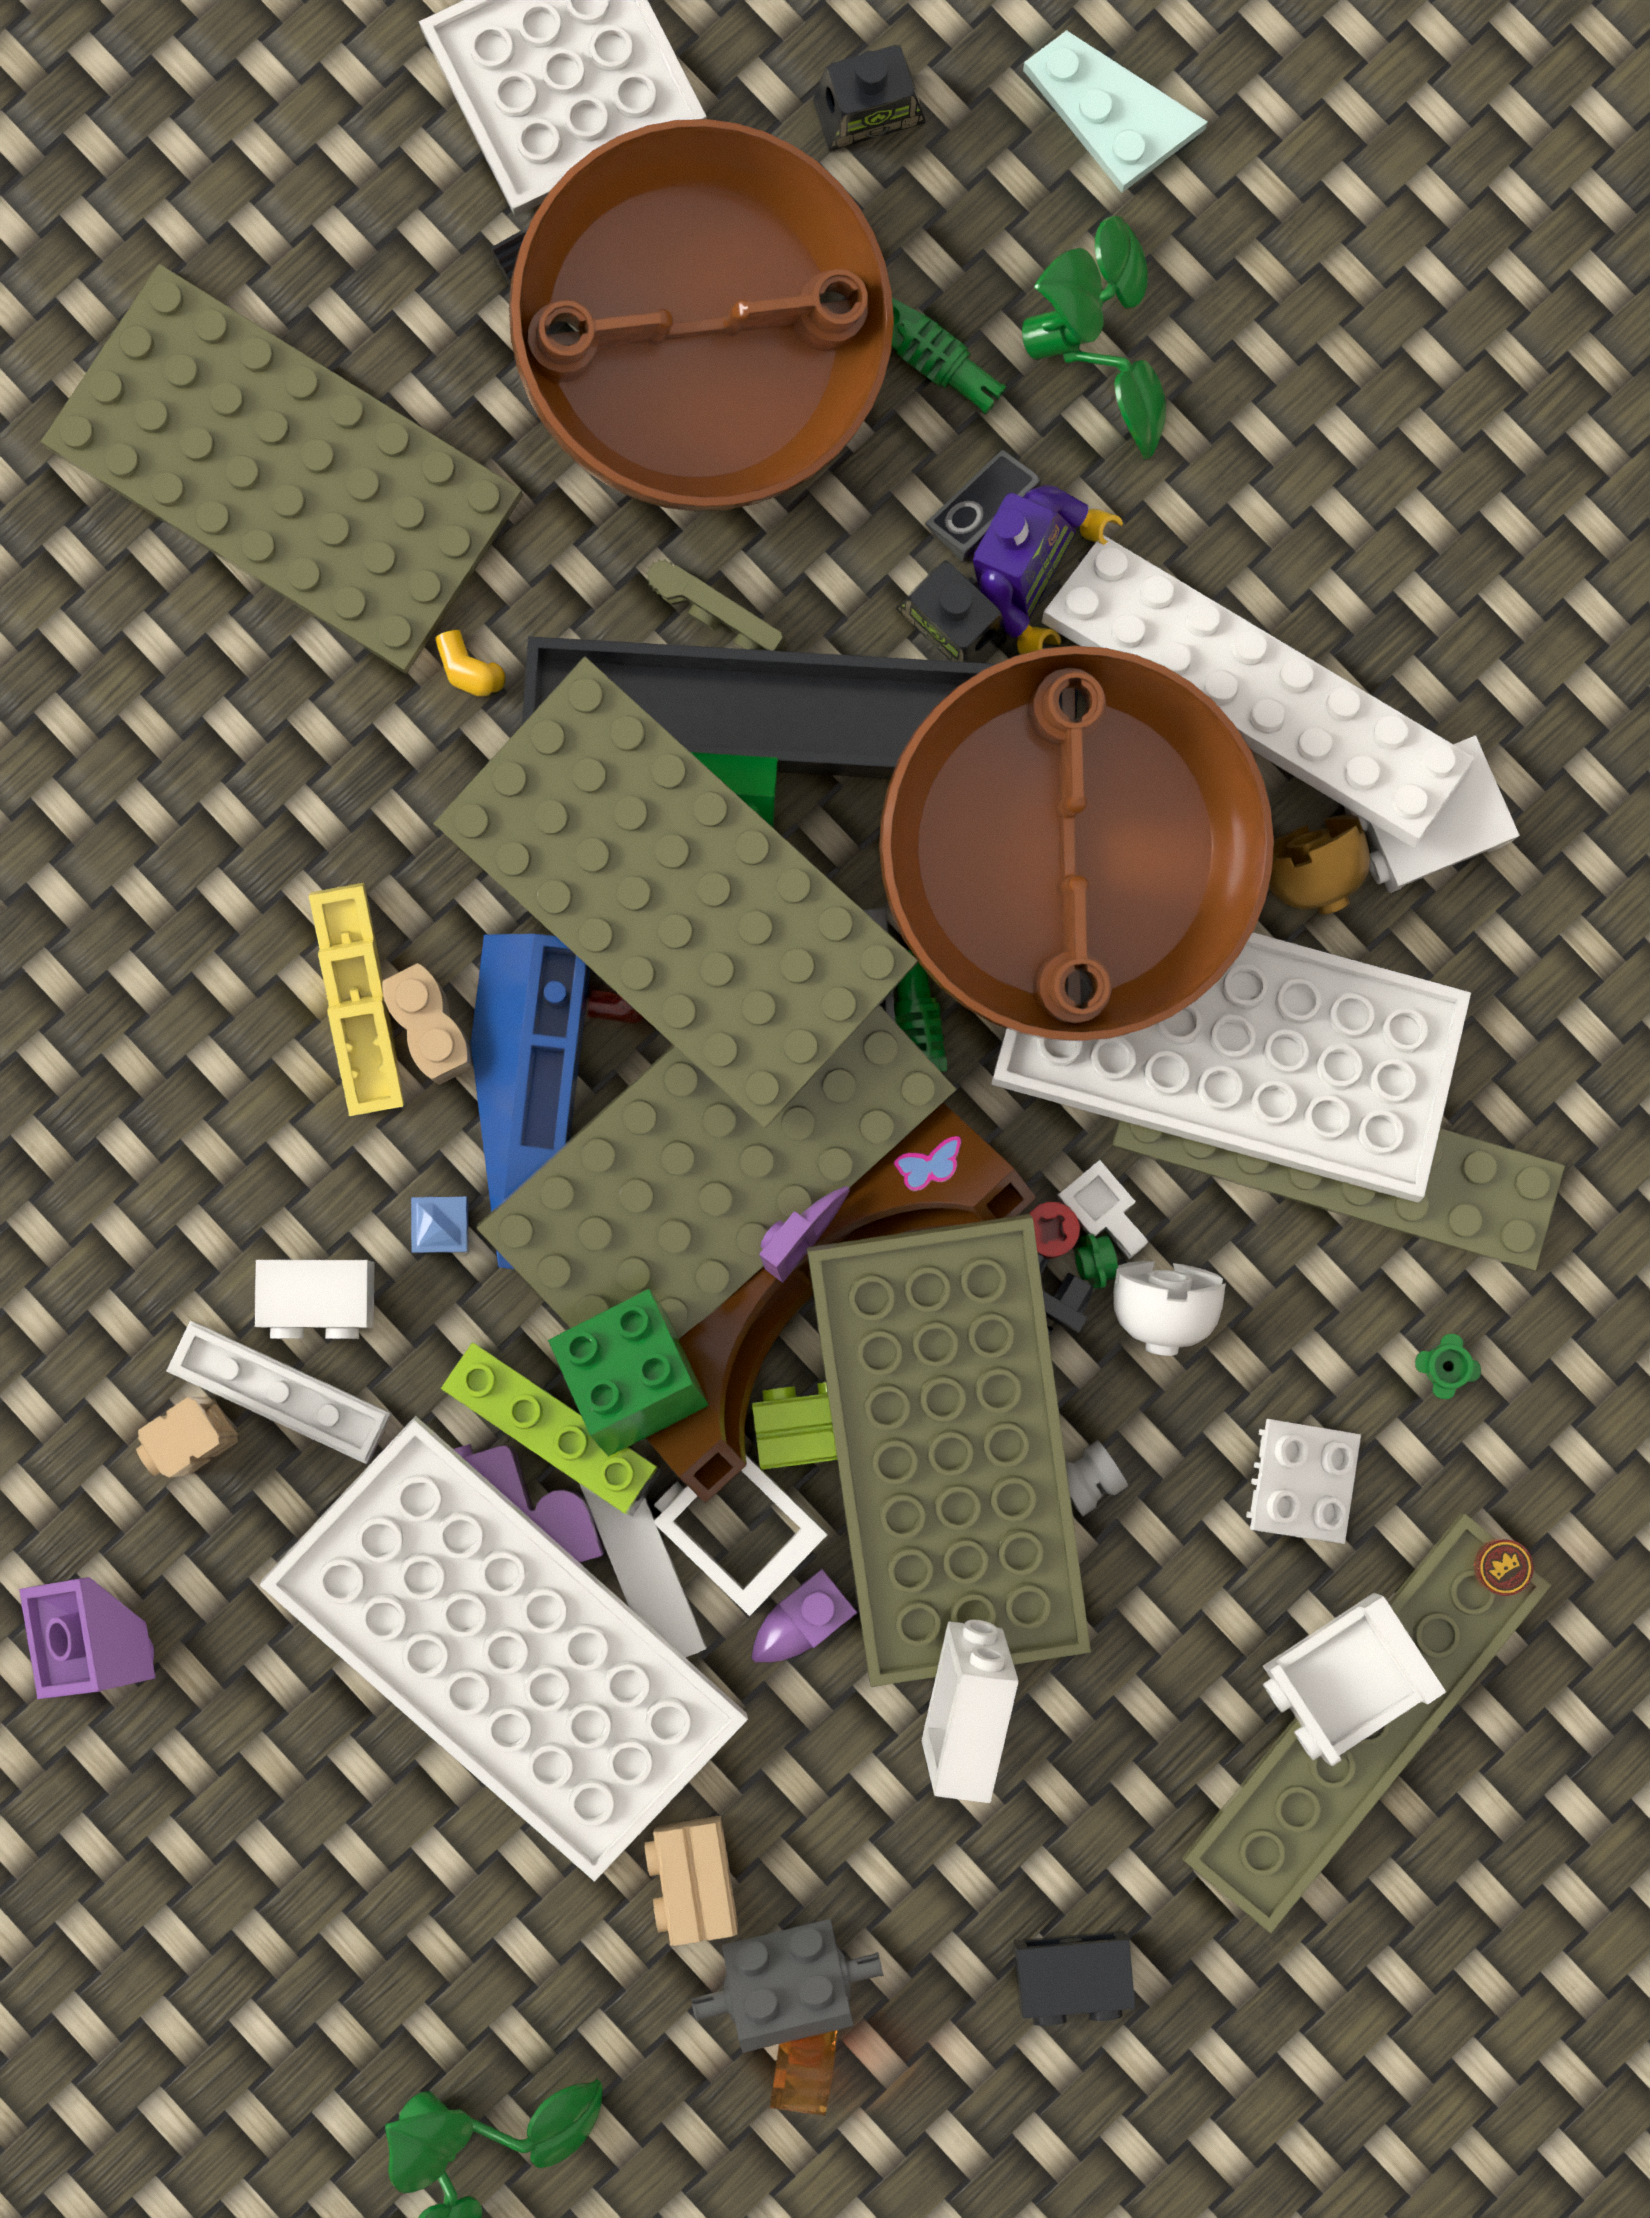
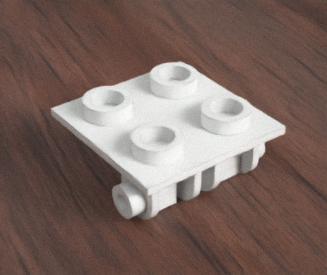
[1246,1419,1361,1544]

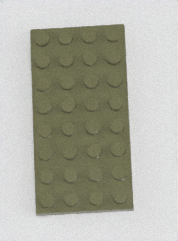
[40,264,523,674]
[433,657,918,1128]
[476,1005,957,1339]
[807,1214,1091,1687]

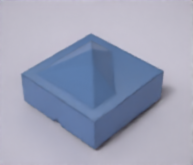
[411,1197,469,1253]

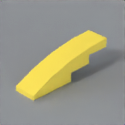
[308,883,404,1116]

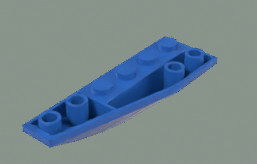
[471,934,591,1269]

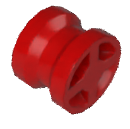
[1029,1202,1080,1259]

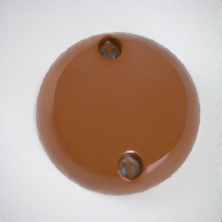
[509,119,894,512]
[879,646,1274,1042]

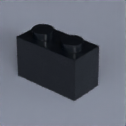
[1013,1931,1136,2026]

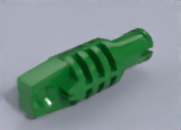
[891,297,1007,415]
[894,950,947,1072]

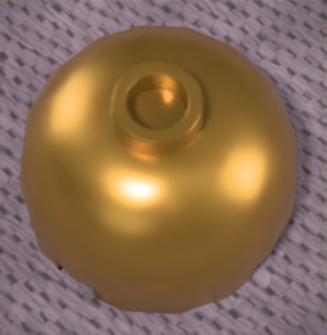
[1269,815,1370,915]

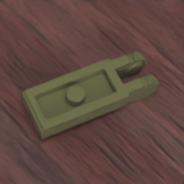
[646,559,788,651]

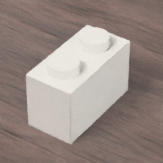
[255,1260,374,1339]

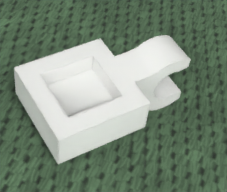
[1057,1160,1148,1259]

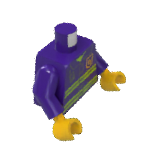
[973,485,1123,655]

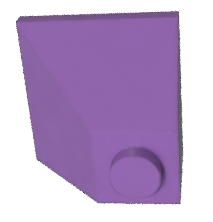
[19,1577,155,1699]

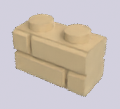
[136,1396,238,1478]
[645,1816,738,1946]

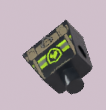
[813,45,926,151]
[896,560,1007,663]

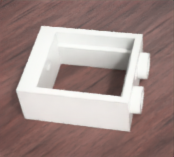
[653,1453,828,1616]
[921,1620,1019,1803]

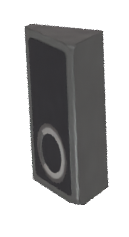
[925,449,1042,563]

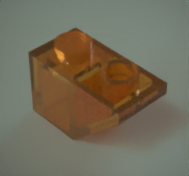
[770,2030,838,2116]

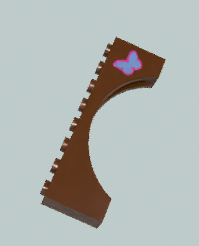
[646,1102,1036,1503]

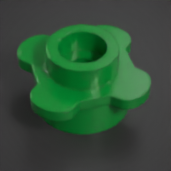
[1074,1233,1118,1289]
[1415,1334,1481,1399]

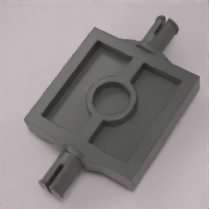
[691,1919,884,2053]

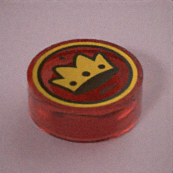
[1474,1539,1534,1596]

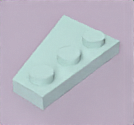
[1023,30,1208,193]

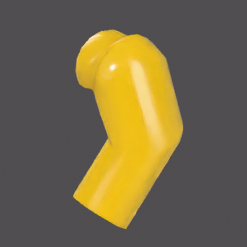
[435,630,506,696]

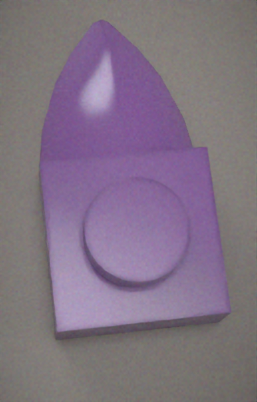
[759,1186,850,1283]
[751,1568,857,1662]

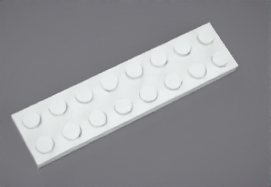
[1042,535,1475,849]

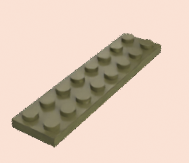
[1111,1120,1565,1271]
[1182,1513,1552,1933]

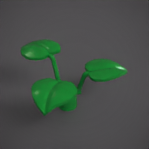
[1022,216,1166,460]
[385,2078,603,2218]

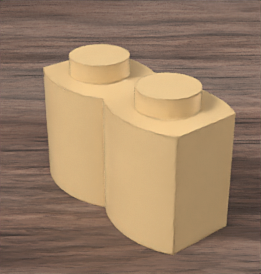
[382,963,474,1085]

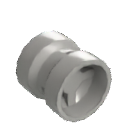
[1065,1440,1128,1517]

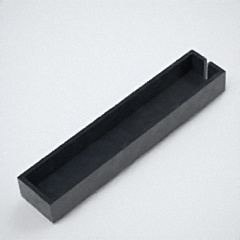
[522,636,1078,779]

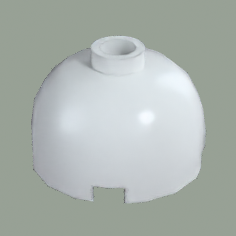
[1113,1261,1226,1356]

